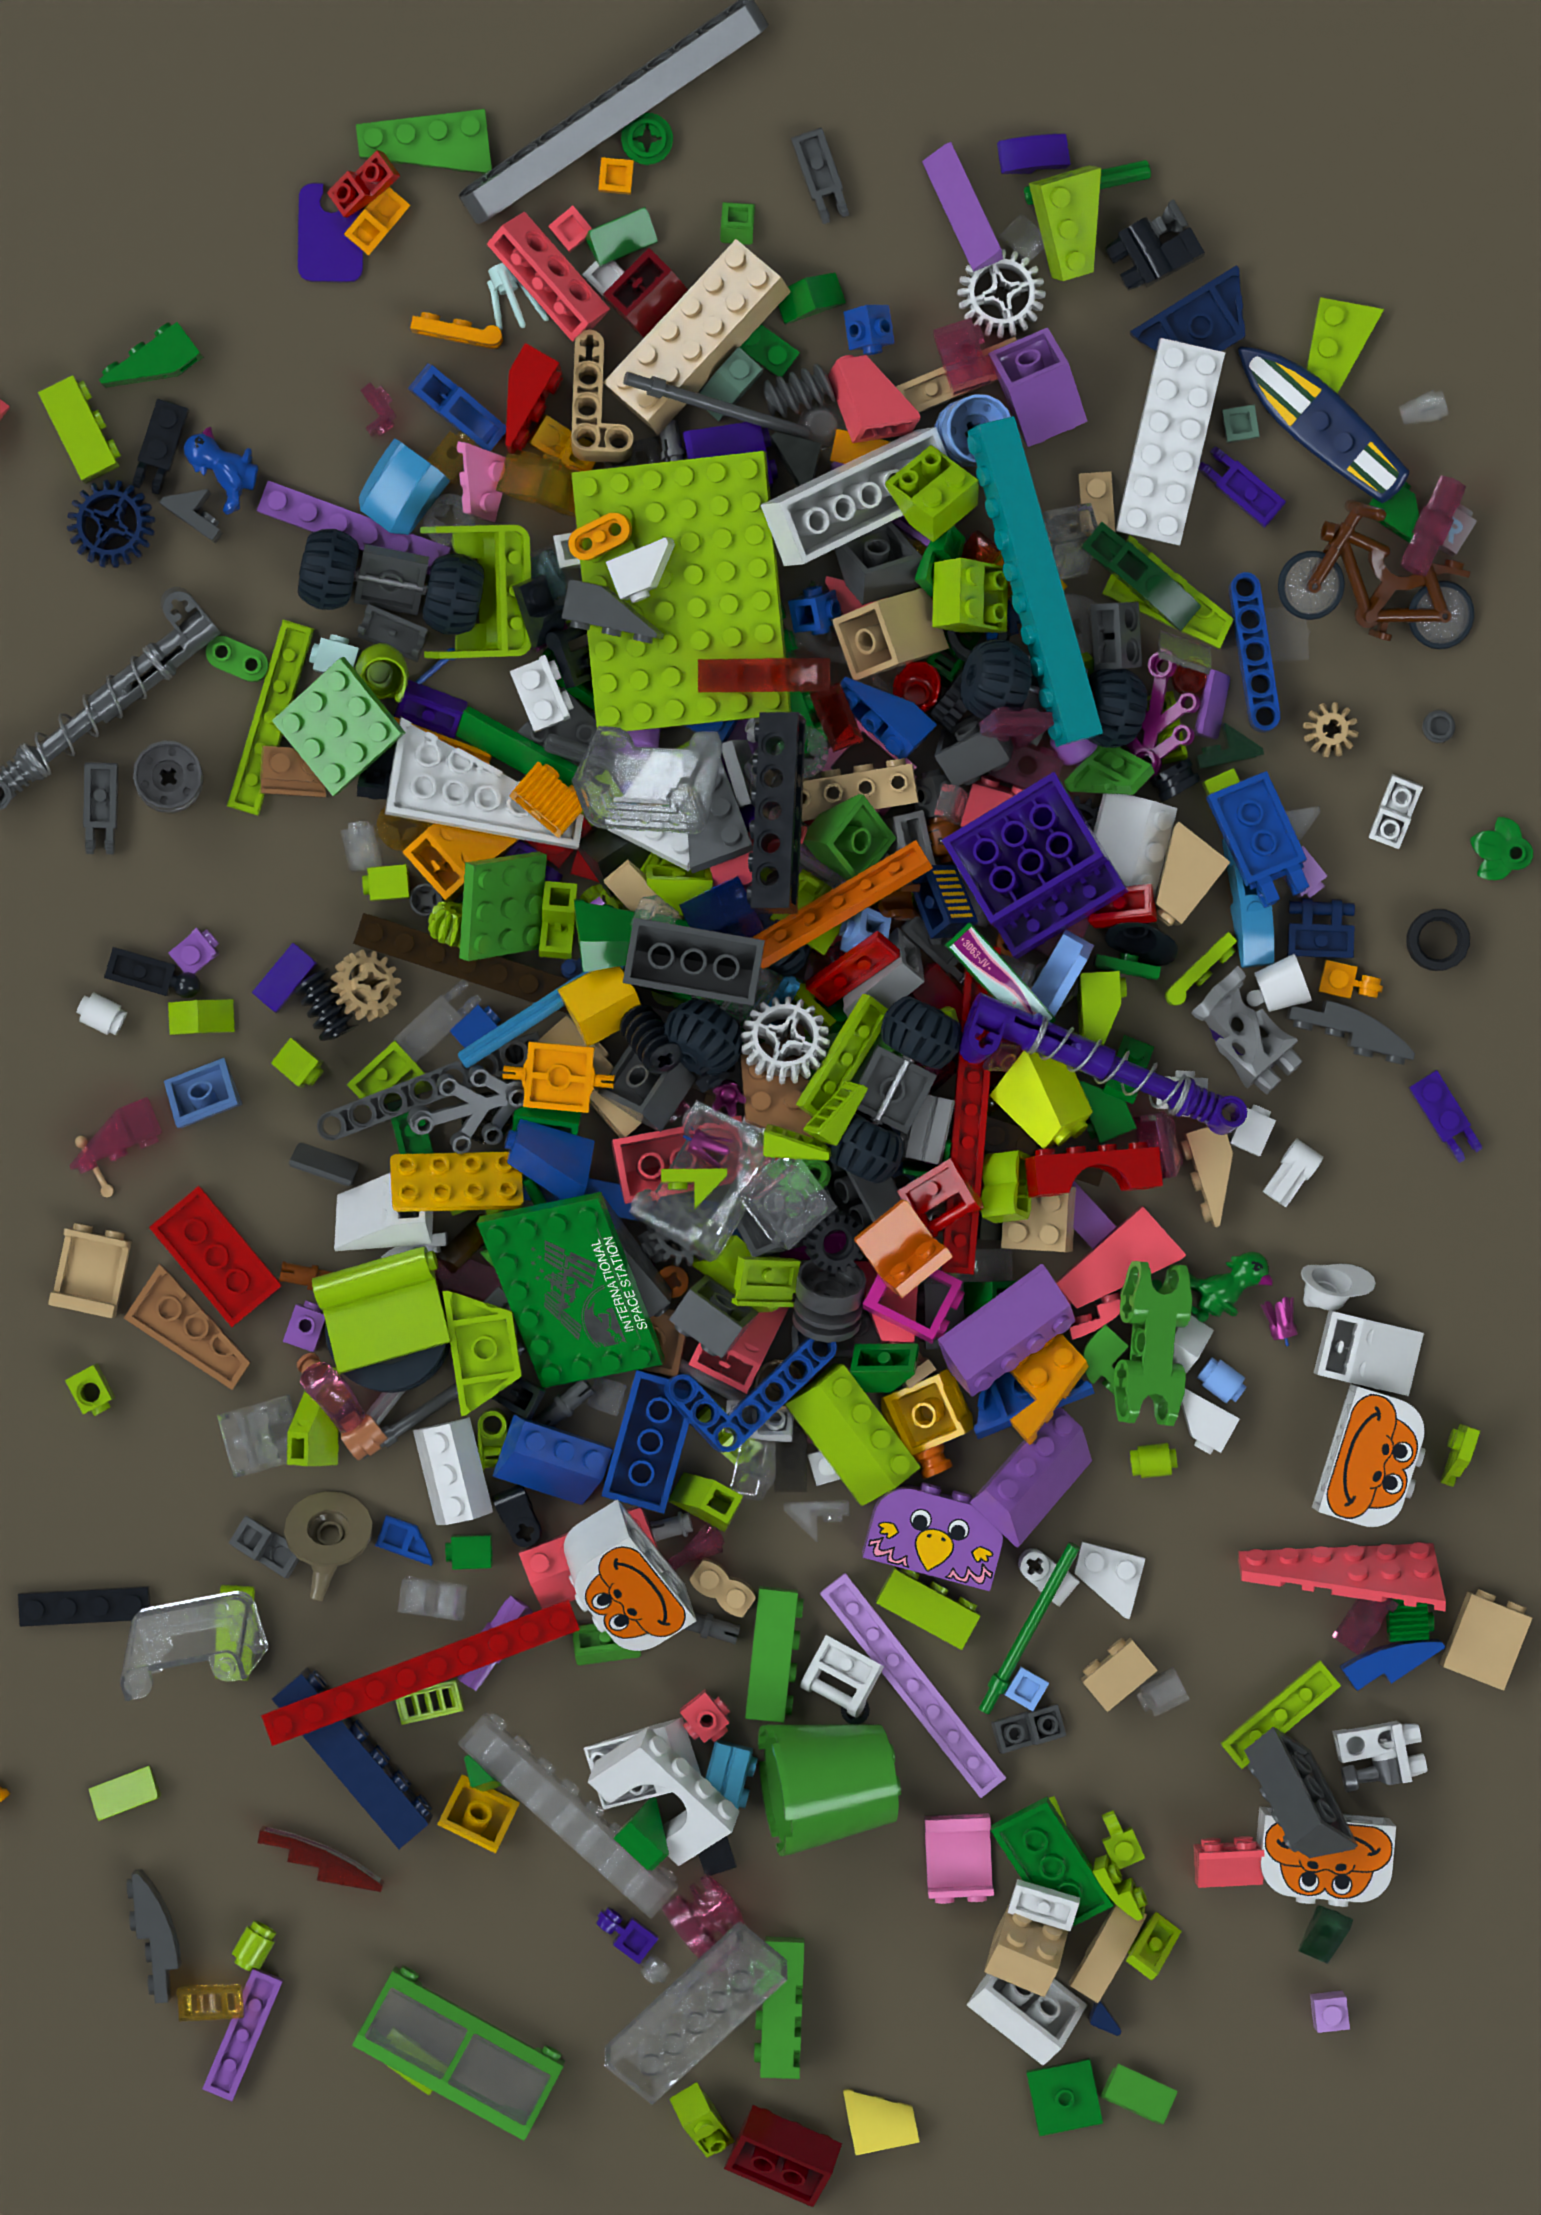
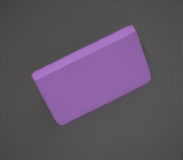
[1194,669,1230,739]

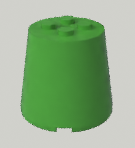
[758,1724,901,1857]

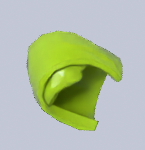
[355,643,409,702]

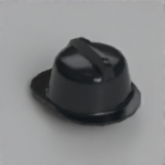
[1105,922,1178,966]

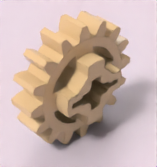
[331,949,401,1021]

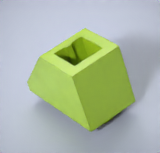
[271,1038,324,1087]
[668,1472,743,1532]
[669,2082,735,2158]

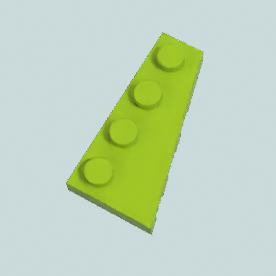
[1101,535,1234,649]

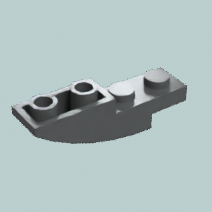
[1286,1000,1415,1065]
[127,1869,182,2004]

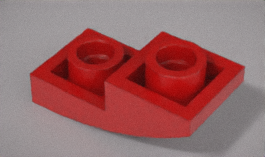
[327,150,400,217]

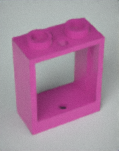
[862,1269,965,1344]

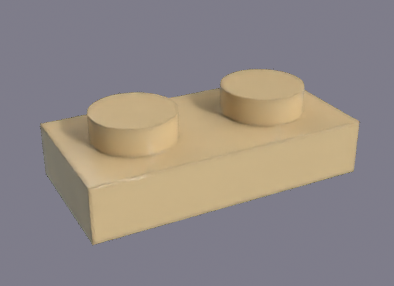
[1078,471,1115,540]

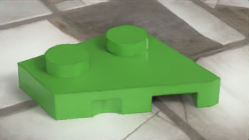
[1064,746,1155,795]

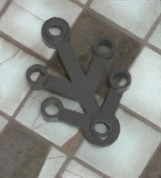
[407,1065,524,1154]

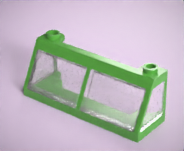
[352,1966,565,2141]

